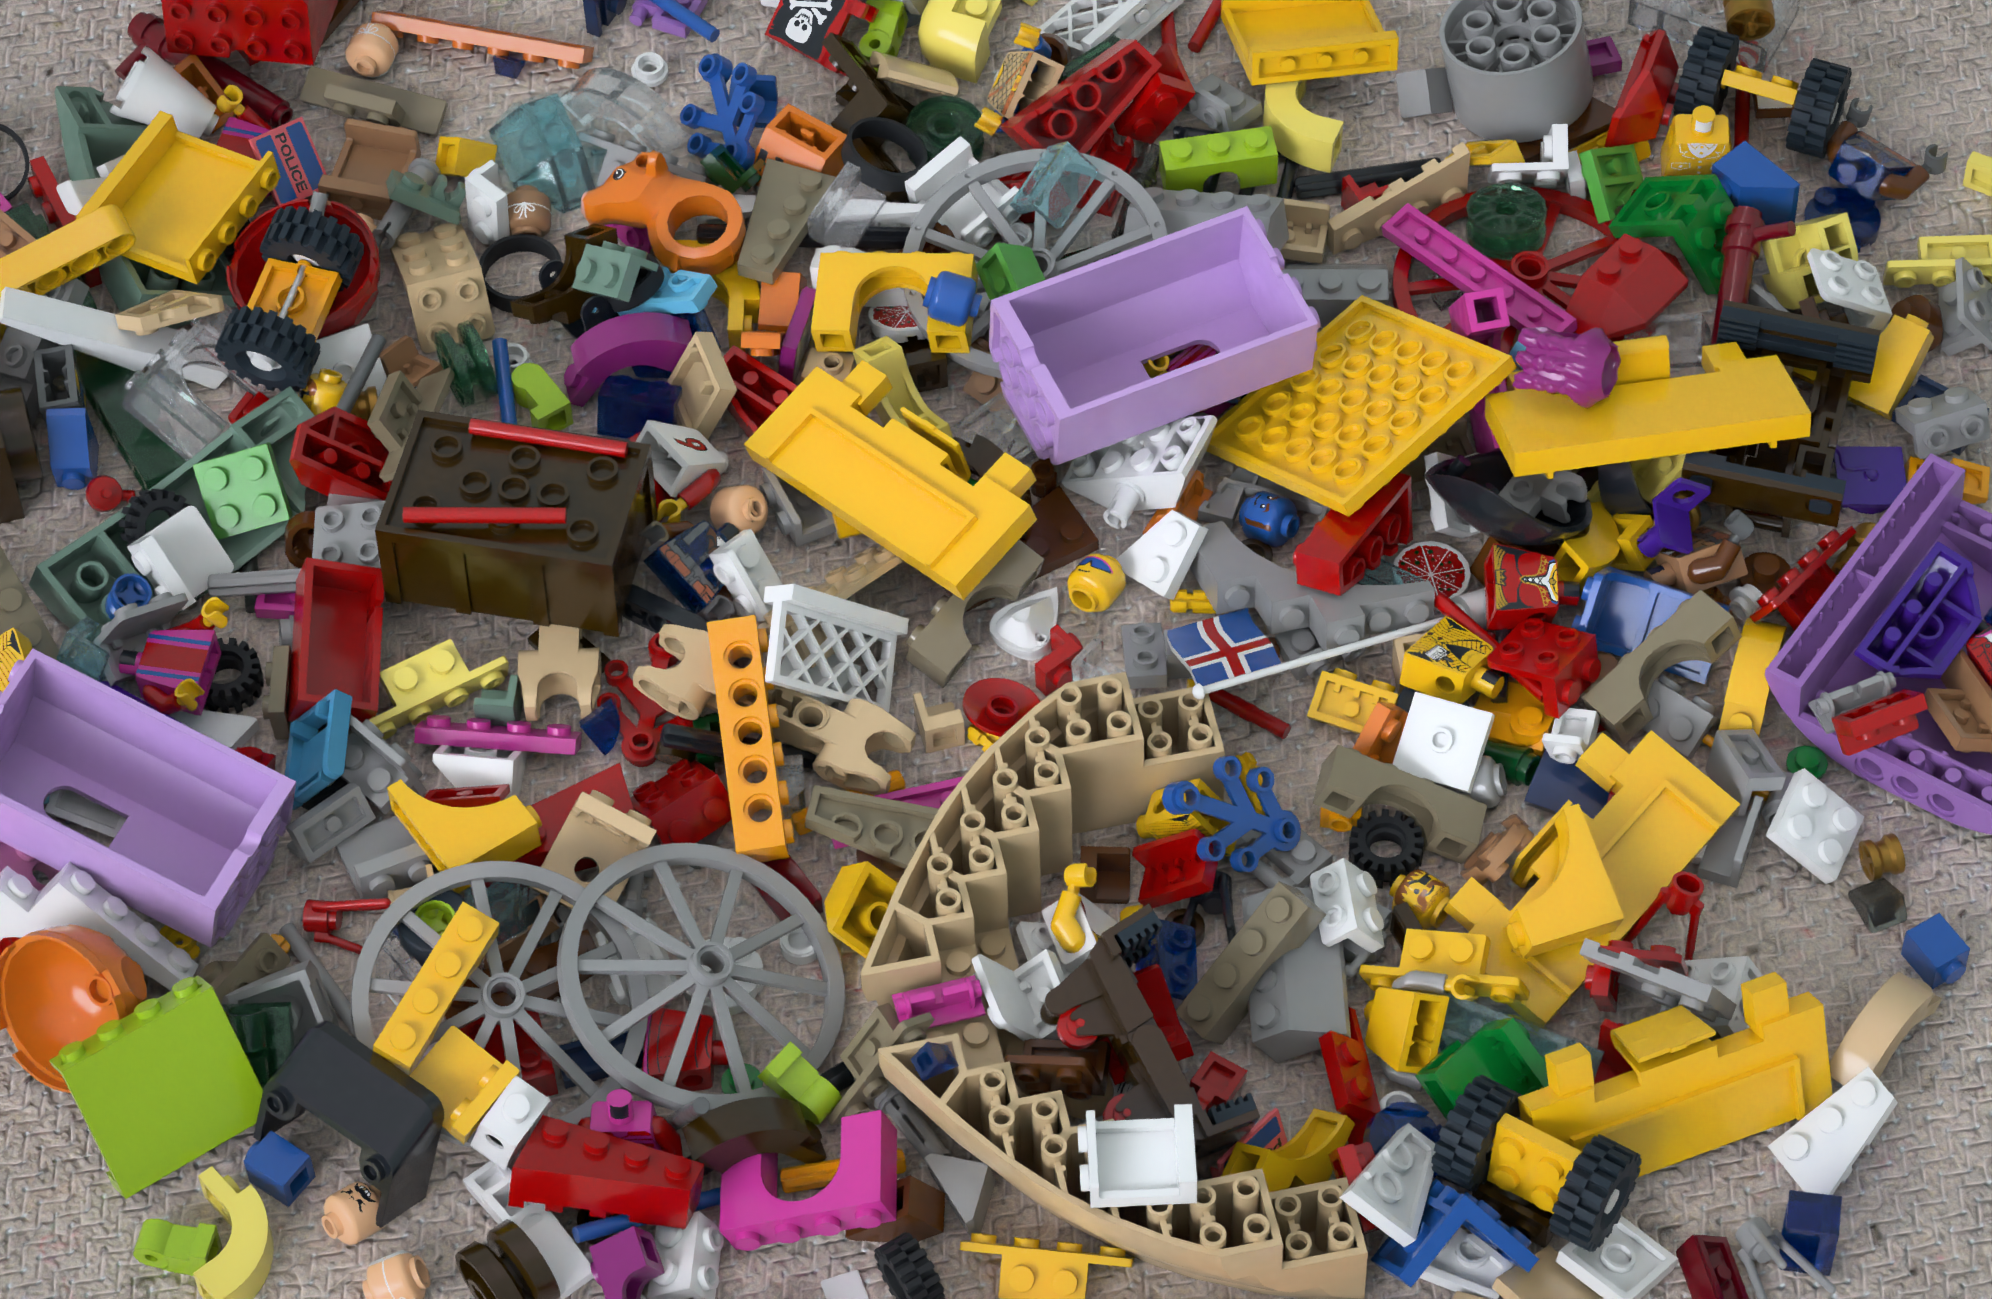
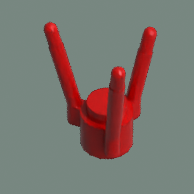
[1622,871,1704,960]
[302,898,391,954]

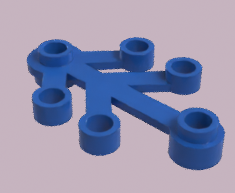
[680,53,765,171]
[1162,756,1301,872]

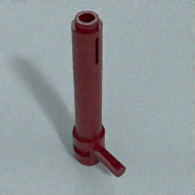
[115,12,293,127]
[1705,206,1796,373]

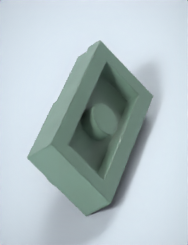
[386,169,466,225]

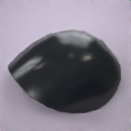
[1423,451,1593,547]

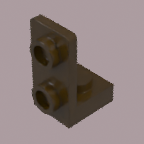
[898,335,948,392]

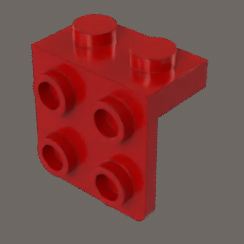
[1114,43,1196,145]
[1487,618,1601,719]
[630,759,732,845]
[1585,940,1688,1013]

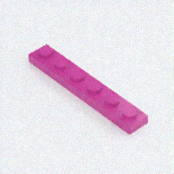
[1381,203,1577,333]

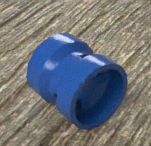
[105,573,152,619]

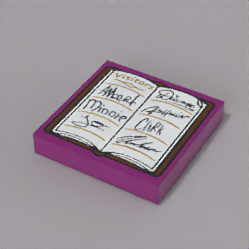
[778,287,816,383]

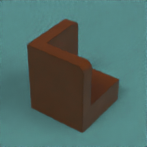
[1080,846,1131,904]

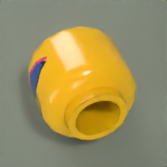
[1067,554,1126,612]

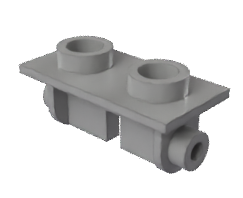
[1808,671,1896,734]

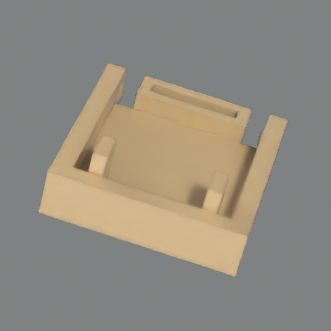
[662,332,737,440]

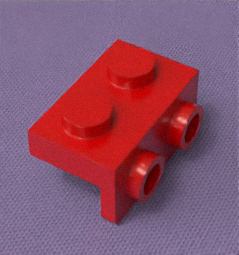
[1132,829,1218,909]

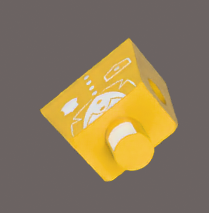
[1660,105,1732,176]

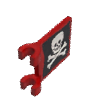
[764,0,879,77]

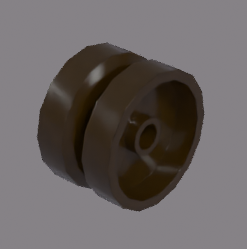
[455,1219,561,1299]

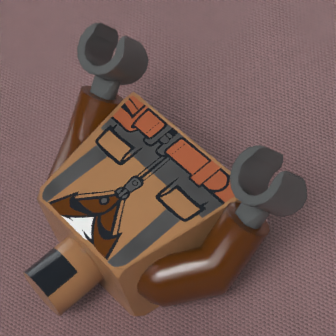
[1644,502,1754,594]

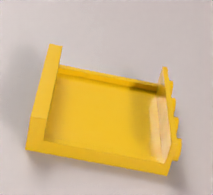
[1221,0,1399,86]
[76,111,281,285]

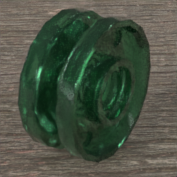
[906,95,984,166]
[1466,183,1547,260]
[434,320,498,408]

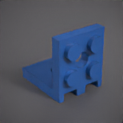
[1370,1179,1539,1287]

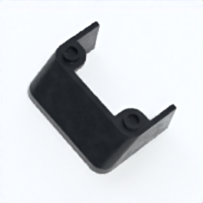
[253,1021,444,1228]

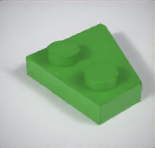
[1579,144,1644,224]

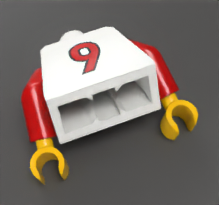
[628,420,729,522]

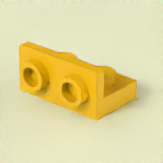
[1307,668,1399,734]

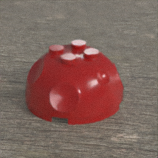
[226,199,380,339]

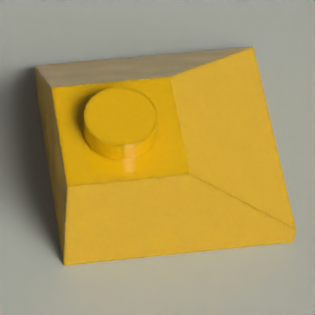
[824,861,898,959]

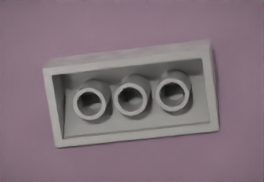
[1121,187,1289,252]
[1281,263,1389,328]
[1242,887,1351,1063]

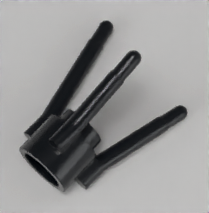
[1177,871,1236,944]

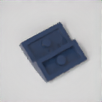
[1524,749,1610,819]

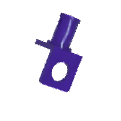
[1637,478,1711,558]

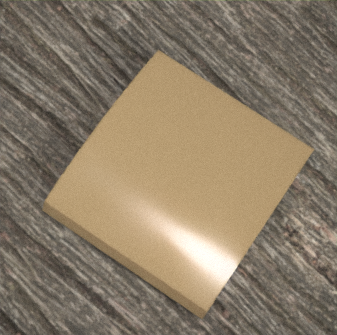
[870,51,959,97]

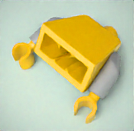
[1364,970,1480,1100]

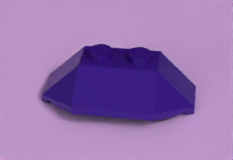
[1854,541,1982,679]

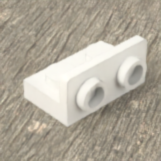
[709,529,783,622]

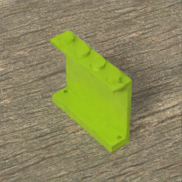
[49,975,263,1199]

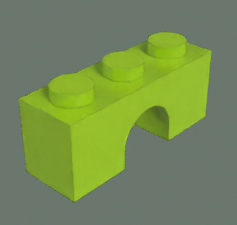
[1159,126,1278,192]

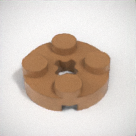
[1460,814,1534,886]

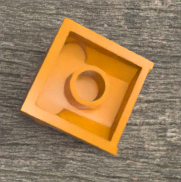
[1473,677,1555,758]

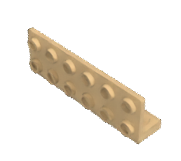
[758,546,903,668]

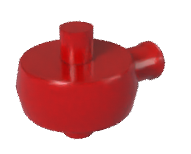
[86,475,135,512]

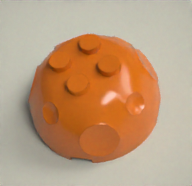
[0,924,148,1093]

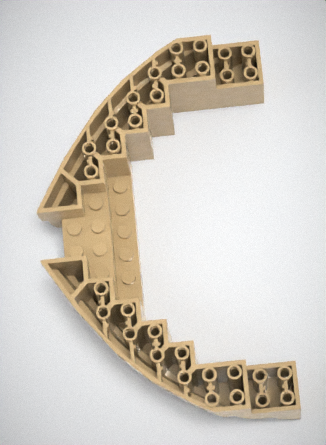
[860,672,1368,1299]

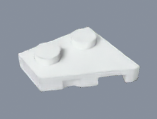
[1116,510,1209,600]

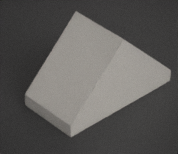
[924,1153,996,1238]

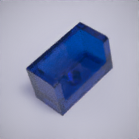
[1778,1190,1842,1276]

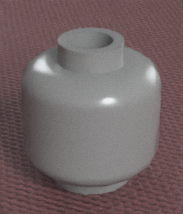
[1445,755,1507,808]

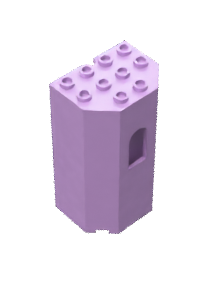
[989,206,1321,465]
[0,648,296,948]

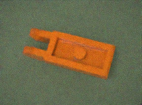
[741,331,786,356]

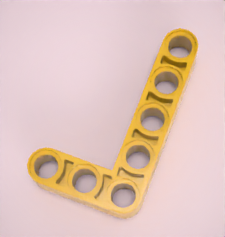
[0,204,136,343]

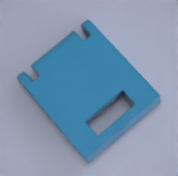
[285,689,352,810]

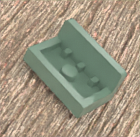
[572,241,659,303]

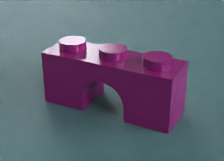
[589,1226,665,1299]

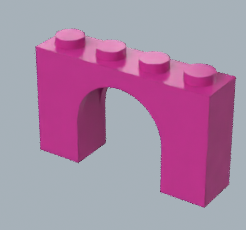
[1448,287,1510,454]
[719,1110,897,1251]

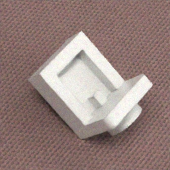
[1542,708,1600,764]

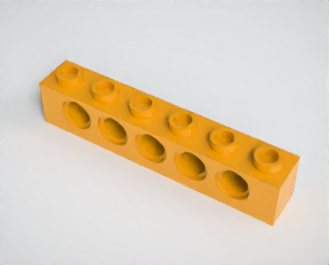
[707,615,795,862]

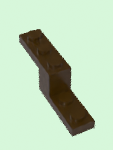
[822,32,909,203]

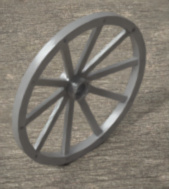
[903,149,1168,378]
[557,843,846,1111]
[350,861,648,1150]

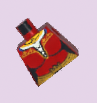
[1484,543,1580,630]

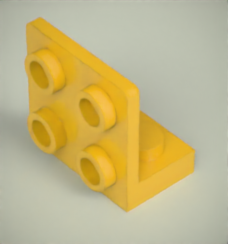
[409,1026,520,1145]

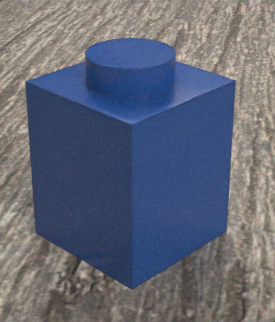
[1901,913,1970,989]
[244,1130,316,1207]

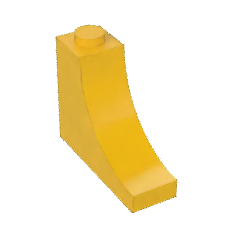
[1793,314,1934,421]
[387,779,542,894]
[1507,804,1625,959]

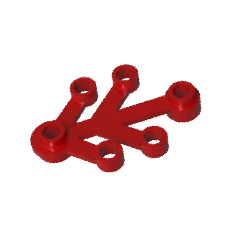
[597,632,701,767]

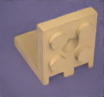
[530,790,657,920]

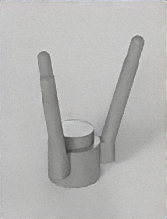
[1735,1217,1836,1299]

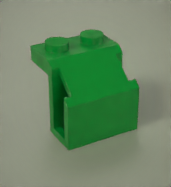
[1414,1017,1549,1120]

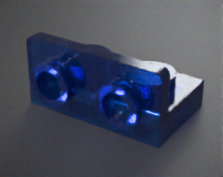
[597,375,682,439]
[1136,919,1198,1000]

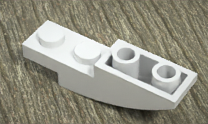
[463,1160,594,1299]

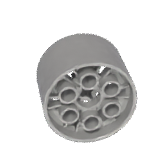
[1439,0,1594,143]

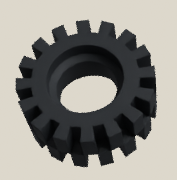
[119,489,192,547]
[204,637,264,714]
[1348,809,1424,889]
[874,1232,945,1299]

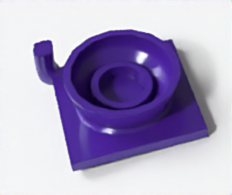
[1833,444,1907,514]

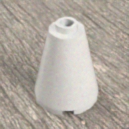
[110,46,219,138]

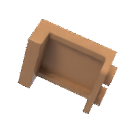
[318,118,421,220]

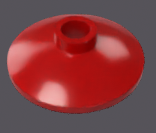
[962,678,1040,737]

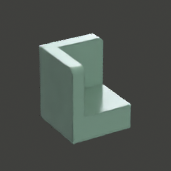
[473,674,523,726]

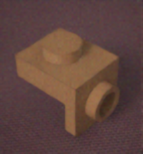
[379,335,444,389]

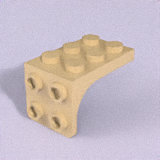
[390,223,495,353]

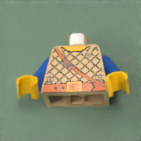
[974,22,1065,136]

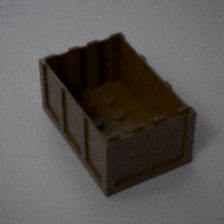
[375,410,657,638]

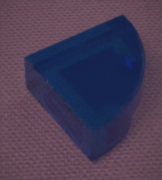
[579,698,620,756]

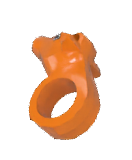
[581,150,746,275]

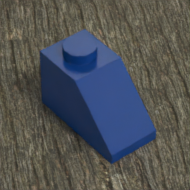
[46,408,99,490]

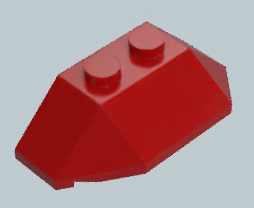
[1604,29,1679,147]
[1565,233,1689,338]
[289,406,393,500]

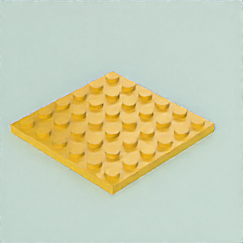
[1207,295,1517,517]

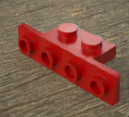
[1749,525,1857,631]
[1318,1007,1389,1156]

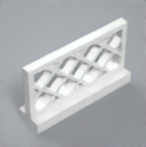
[1039,0,1185,63]
[764,584,909,713]

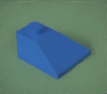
[1711,141,1800,225]

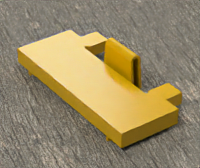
[1485,335,1811,479]
[744,360,1037,600]
[1444,730,1740,1032]
[1518,972,1833,1212]

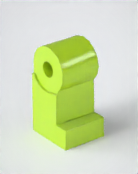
[859,0,909,73]
[511,363,574,431]
[757,1041,842,1125]
[133,1218,222,1276]

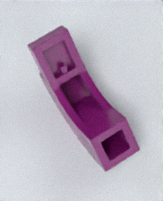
[564,312,693,407]

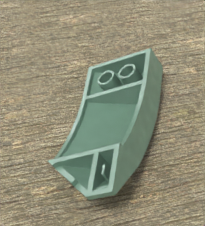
[54,86,237,329]
[29,386,315,646]

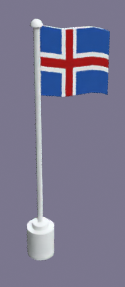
[1167,588,1487,699]

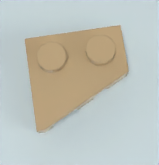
[115,290,225,336]

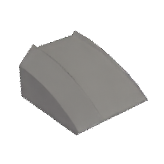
[222,960,339,1072]

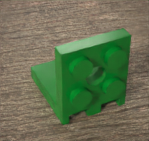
[1608,174,1735,295]

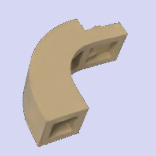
[1829,972,1942,1086]

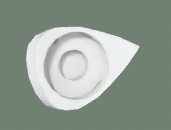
[989,587,1059,661]

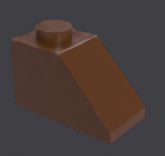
[845,1175,945,1242]

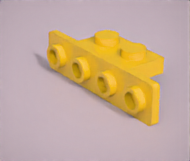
[1359,929,1530,1004]
[959,1233,1135,1299]

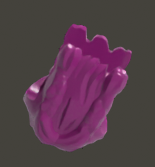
[1512,327,1621,408]

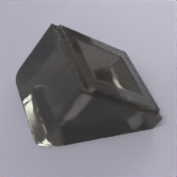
[1848,878,1907,933]

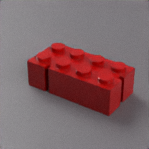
[288,557,384,730]

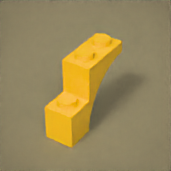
[1221,1108,1355,1192]

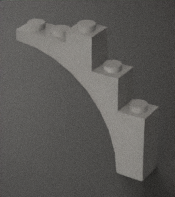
[1190,521,1435,651]

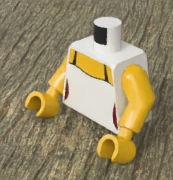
[1041,863,1143,973]

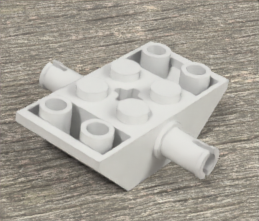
[1062,415,1218,529]

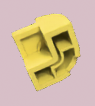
[918,0,1002,84]
[1762,212,1858,310]

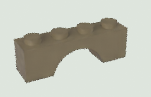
[906,540,1045,688]
[1582,589,1742,745]
[1313,745,1487,864]
[1176,881,1327,1045]

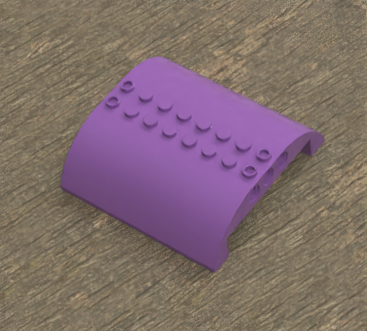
[1765,453,1992,835]

